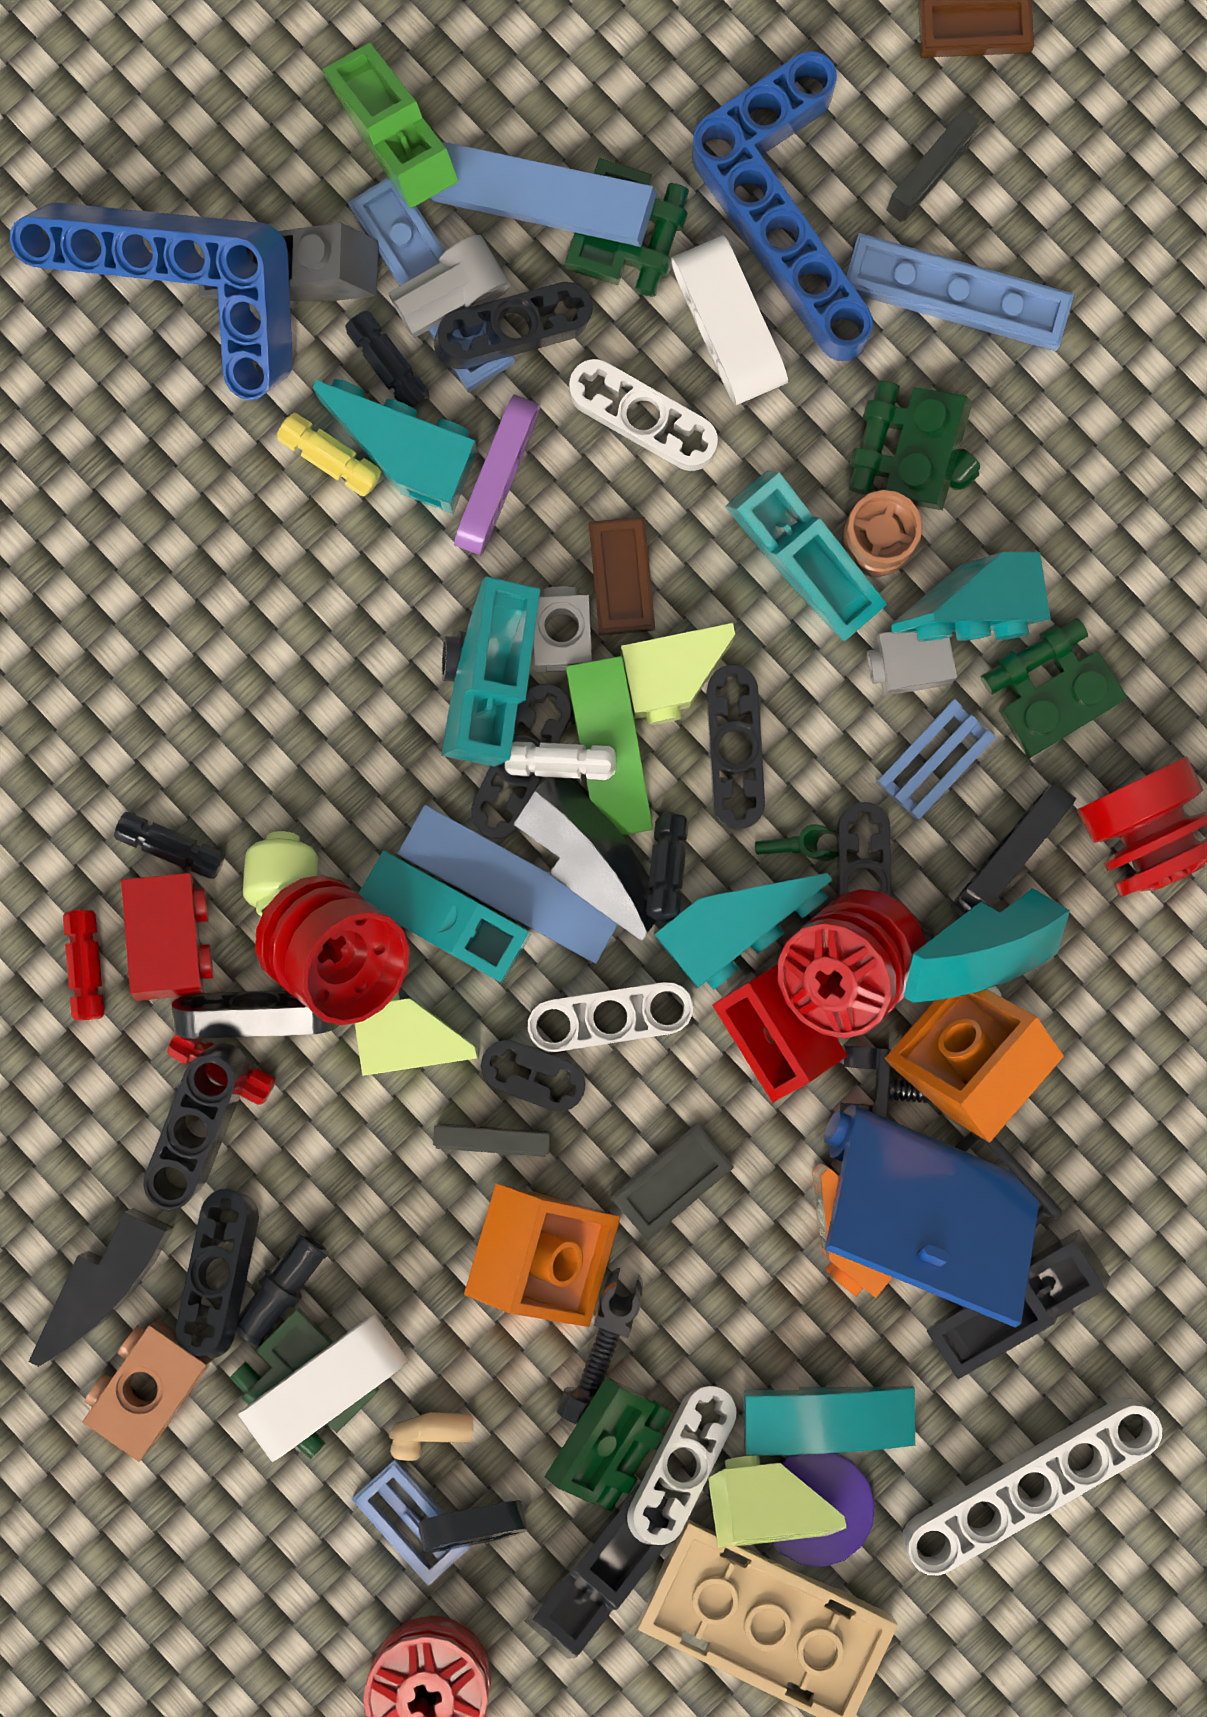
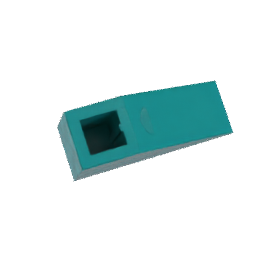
[313,379,478,514]
[891,552,1051,642]
[358,850,531,984]
[654,873,832,990]

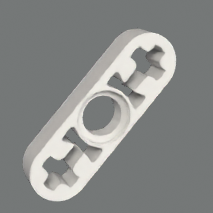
[569,359,718,471]
[627,1386,736,1545]

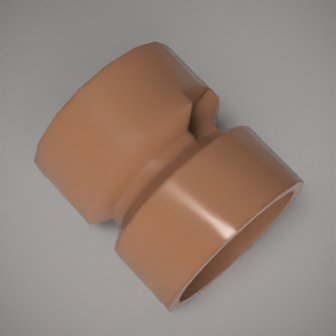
[841,490,923,577]

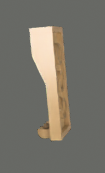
[637,1519,898,1717]

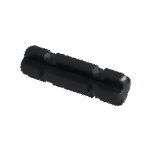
[345,310,429,410]
[114,812,225,879]
[646,812,689,922]

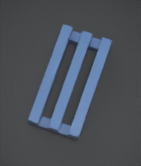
[876,699,996,821]
[352,1459,472,1586]

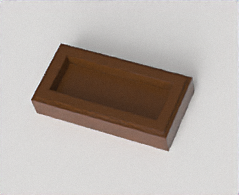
[918,0,1034,58]
[589,517,655,636]

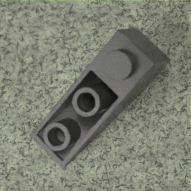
[199,222,378,302]

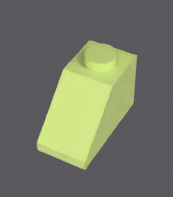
[620,623,735,725]
[355,991,479,1076]
[708,1455,846,1548]

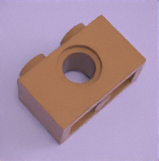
[82,1319,214,1462]

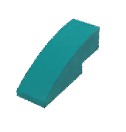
[725,470,887,641]
[441,577,540,767]
[903,888,1070,1003]
[744,1386,916,1456]

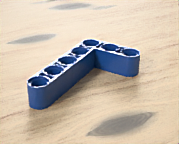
[692,51,873,361]
[9,203,293,400]

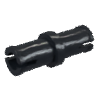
[236,1232,329,1346]

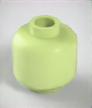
[243,831,319,916]

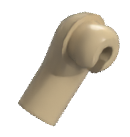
[389,1412,474,1461]

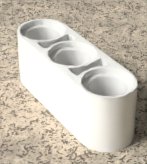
[671,235,788,406]
[528,982,693,1052]
[238,1314,409,1462]

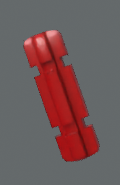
[63,909,104,1021]
[167,1034,276,1105]

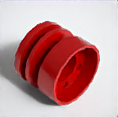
[1077,756,1207,897]
[255,875,409,1026]
[778,889,926,1038]
[363,1615,492,1717]

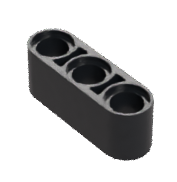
[143,1043,249,1210]

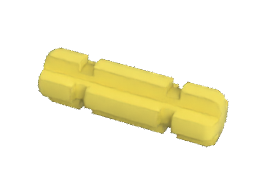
[277,413,381,496]

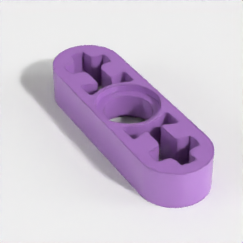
[454,394,541,556]

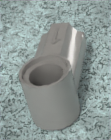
[389,235,511,338]

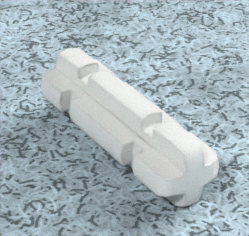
[505,741,616,780]

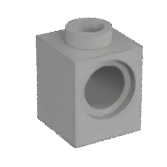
[534,586,592,673]
[867,631,957,697]

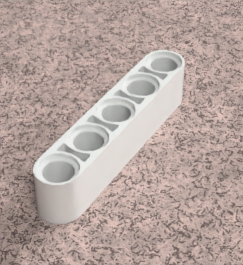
[902,1398,1162,1576]

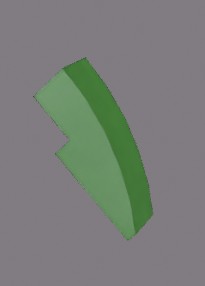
[322,43,459,209]
[566,656,653,836]

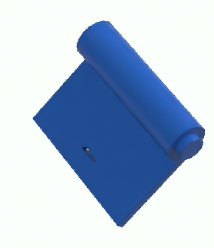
[824,1104,1039,1328]

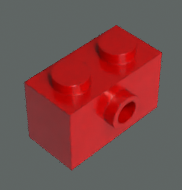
[121,873,213,1001]
[712,964,848,1103]

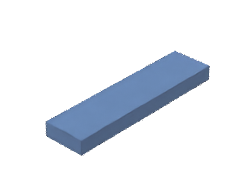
[431,142,657,247]
[348,178,515,393]
[846,233,1074,351]
[397,805,618,964]

